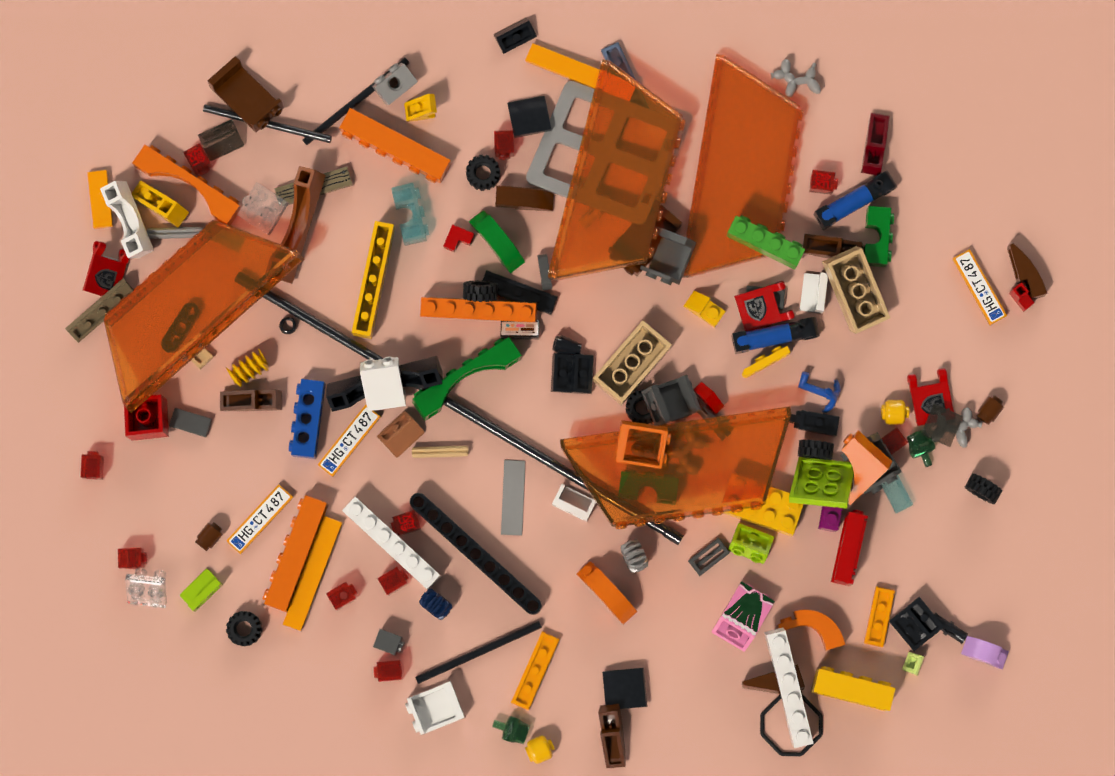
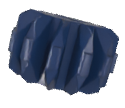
[419,589,452,620]

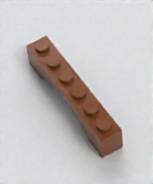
[266,166,326,284]

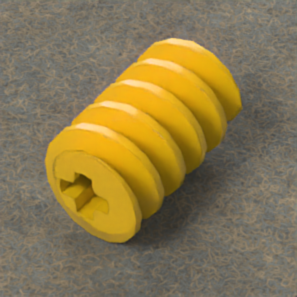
[226,348,269,387]

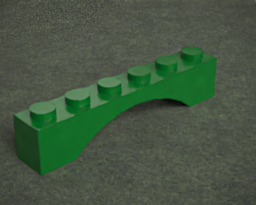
[412,337,522,421]

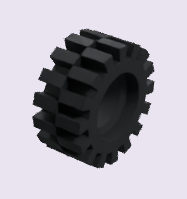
[466,154,500,191]
[463,280,498,302]
[626,389,653,424]
[798,439,834,460]
[965,473,1003,505]
[226,611,262,646]

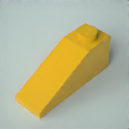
[131,180,189,228]

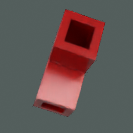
[443,224,475,252]
[1009,283,1034,312]
[693,382,724,414]

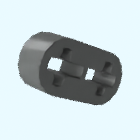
[537,254,552,290]

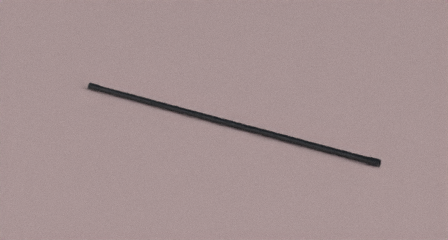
[235,272,684,545]

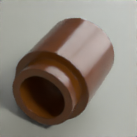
[977,396,1004,425]
[195,522,223,551]

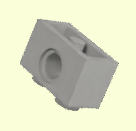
[372,63,418,105]

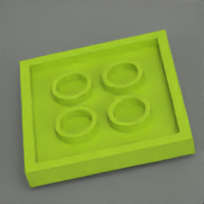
[789,457,854,509]

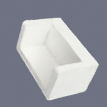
[552,483,597,522]

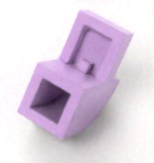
[961,636,1009,670]

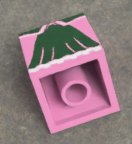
[712,581,775,652]

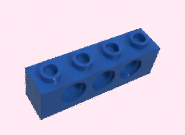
[289,379,326,459]

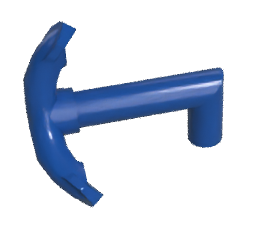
[798,371,841,414]

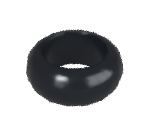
[279,317,297,334]

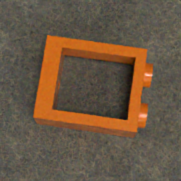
[615,420,671,469]

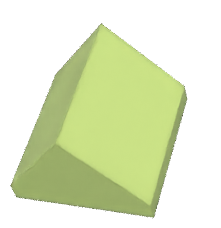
[902,652,925,676]

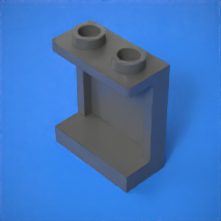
[641,375,701,426]

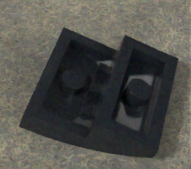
[507,96,552,138]
[551,353,594,394]
[889,597,944,651]
[602,668,648,709]

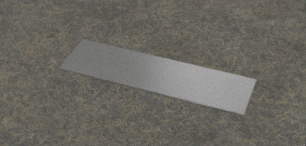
[501,460,525,535]

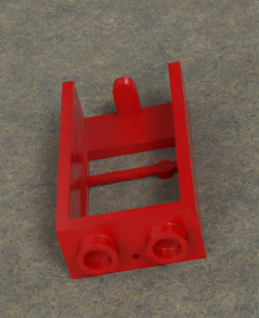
[831,509,868,586]

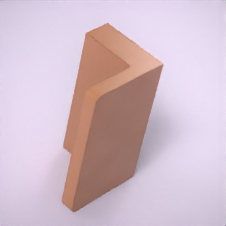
[377,411,424,458]

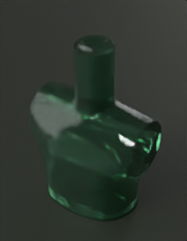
[907,430,935,467]
[492,716,530,744]

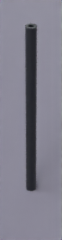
[302,57,409,145]
[203,104,332,143]
[415,621,542,684]

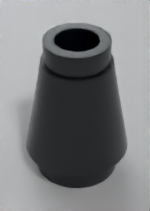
[552,335,582,354]

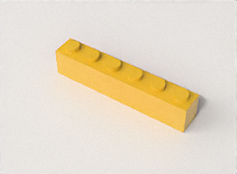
[351,221,395,339]

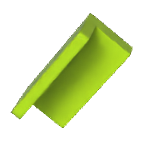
[180,569,223,612]

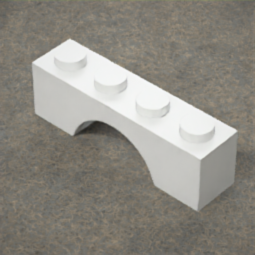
[100,181,154,258]

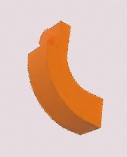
[576,561,637,625]
[777,610,845,651]

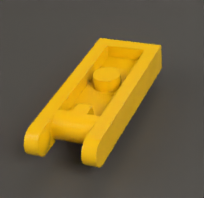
[742,346,791,378]

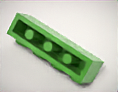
[726,215,805,270]

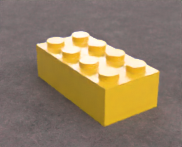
[719,474,804,537]
[811,666,896,711]

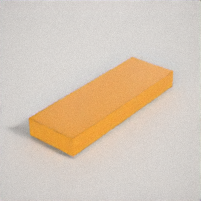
[87,170,113,229]
[864,586,895,648]

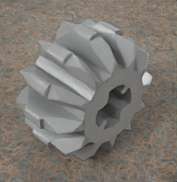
[621,539,648,573]

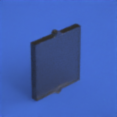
[921,404,963,447]

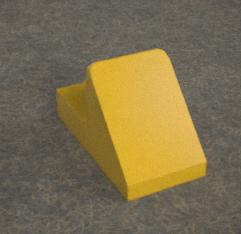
[404,94,437,122]
[683,291,726,328]

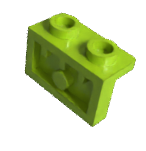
[728,523,774,564]

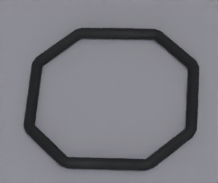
[760,694,823,757]

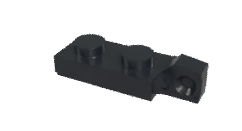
[784,410,840,436]

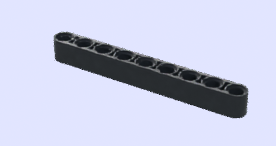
[410,493,542,615]

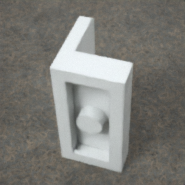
[800,272,828,314]

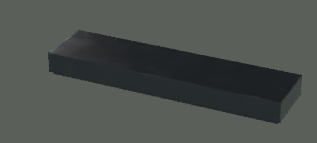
[483,270,558,315]

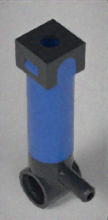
[813,170,897,231]
[731,317,820,354]

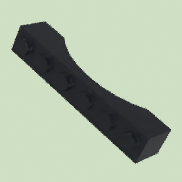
[326,356,443,412]

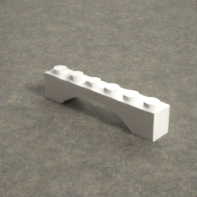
[342,497,441,590]
[764,627,814,748]

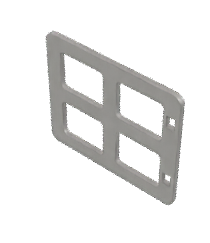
[526,81,684,225]

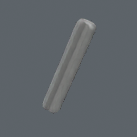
[147,227,204,239]

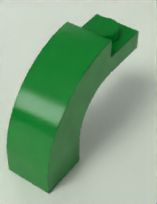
[469,210,525,274]

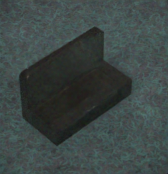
[198,119,244,161]

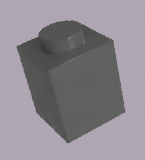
[373,629,404,656]

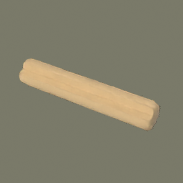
[412,446,469,458]

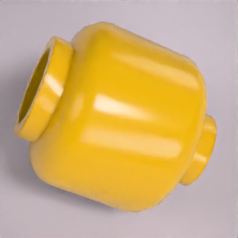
[881,400,909,425]
[525,735,555,764]

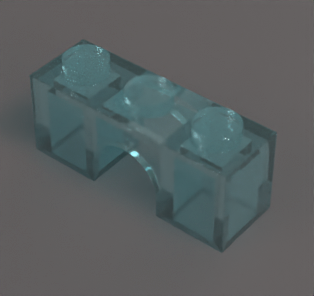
[391,183,429,246]

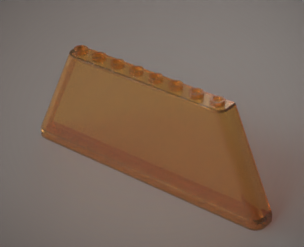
[683,54,803,278]
[548,59,686,281]
[104,221,305,413]
[560,406,791,529]

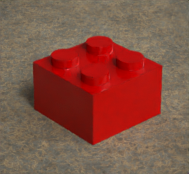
[124,394,169,441]

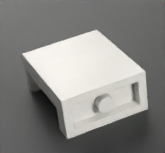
[360,357,406,411]
[405,681,465,735]

